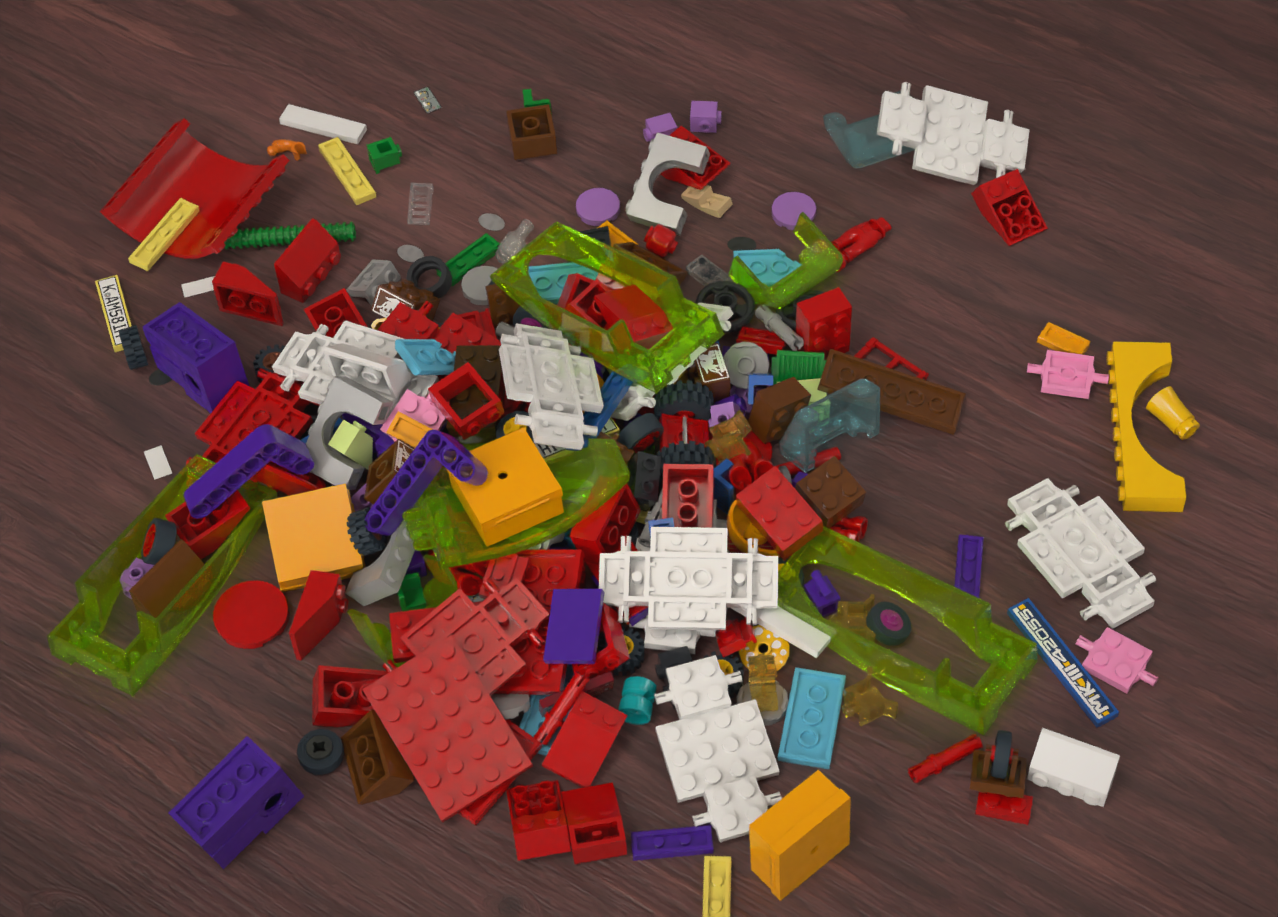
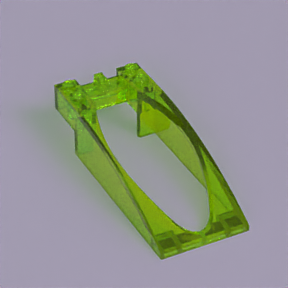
[490,221,724,394]
[47,454,277,696]
[778,526,1037,735]

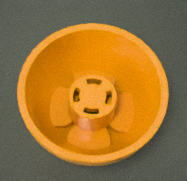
[727,500,780,557]

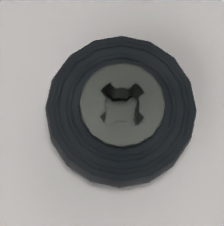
[297,729,344,775]

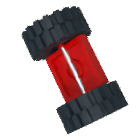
[654,380,717,489]

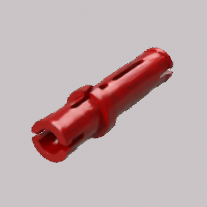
[533,671,590,745]
[908,733,983,783]

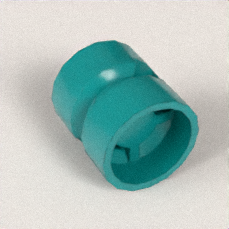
[618,676,657,725]

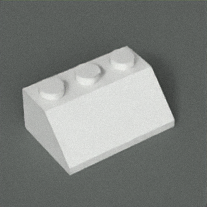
[323,343,410,399]
[1027,728,1120,807]

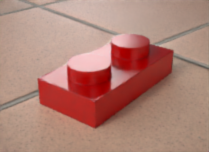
[975,792,1033,825]

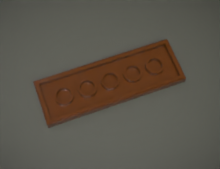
[817,349,966,435]

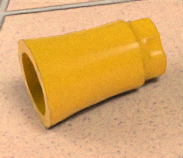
[1146,386,1200,440]

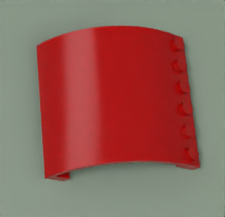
[100,118,290,259]

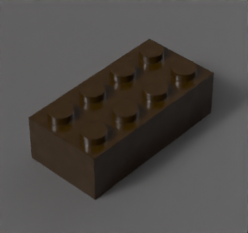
[446,345,505,443]

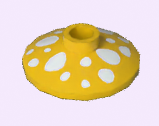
[739,625,790,675]

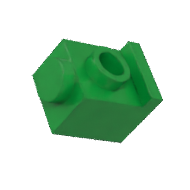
[366,137,402,174]

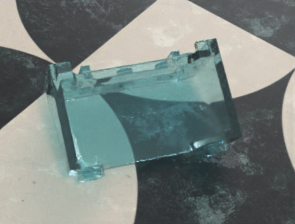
[823,90,915,168]
[779,379,880,473]

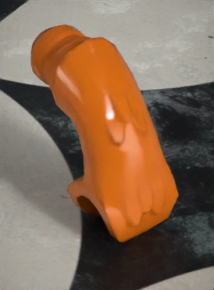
[267,139,307,161]

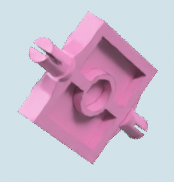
[1027,350,1109,399]
[380,389,447,442]
[1075,627,1159,694]

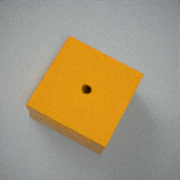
[446,427,564,547]
[262,483,366,593]
[749,770,851,901]

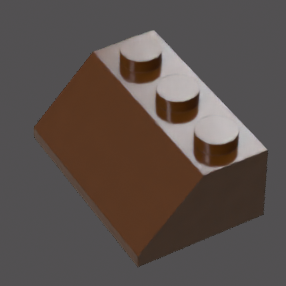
[606,242,689,298]
[129,539,212,632]
[341,710,414,805]

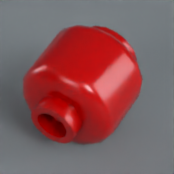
[644,224,678,257]

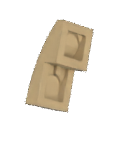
[681,185,732,218]

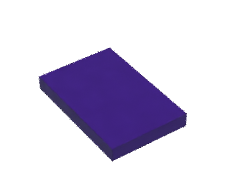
[543,589,605,664]

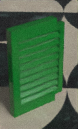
[771,350,826,385]

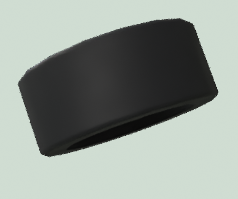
[406,256,452,299]

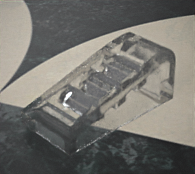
[407,183,434,225]

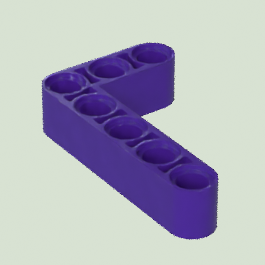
[183,424,314,519]
[365,429,488,536]

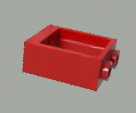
[428,362,505,440]
[572,602,630,679]

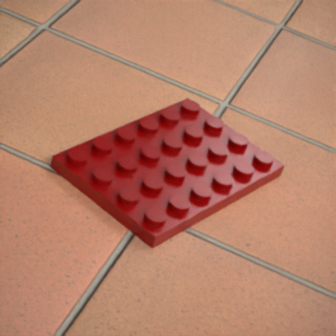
[482,549,585,695]
[362,635,533,823]

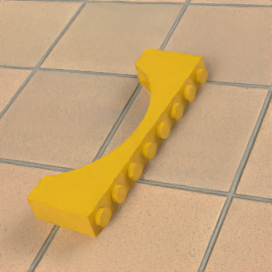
[1107,342,1186,512]

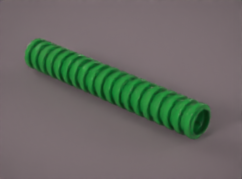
[224,221,356,250]

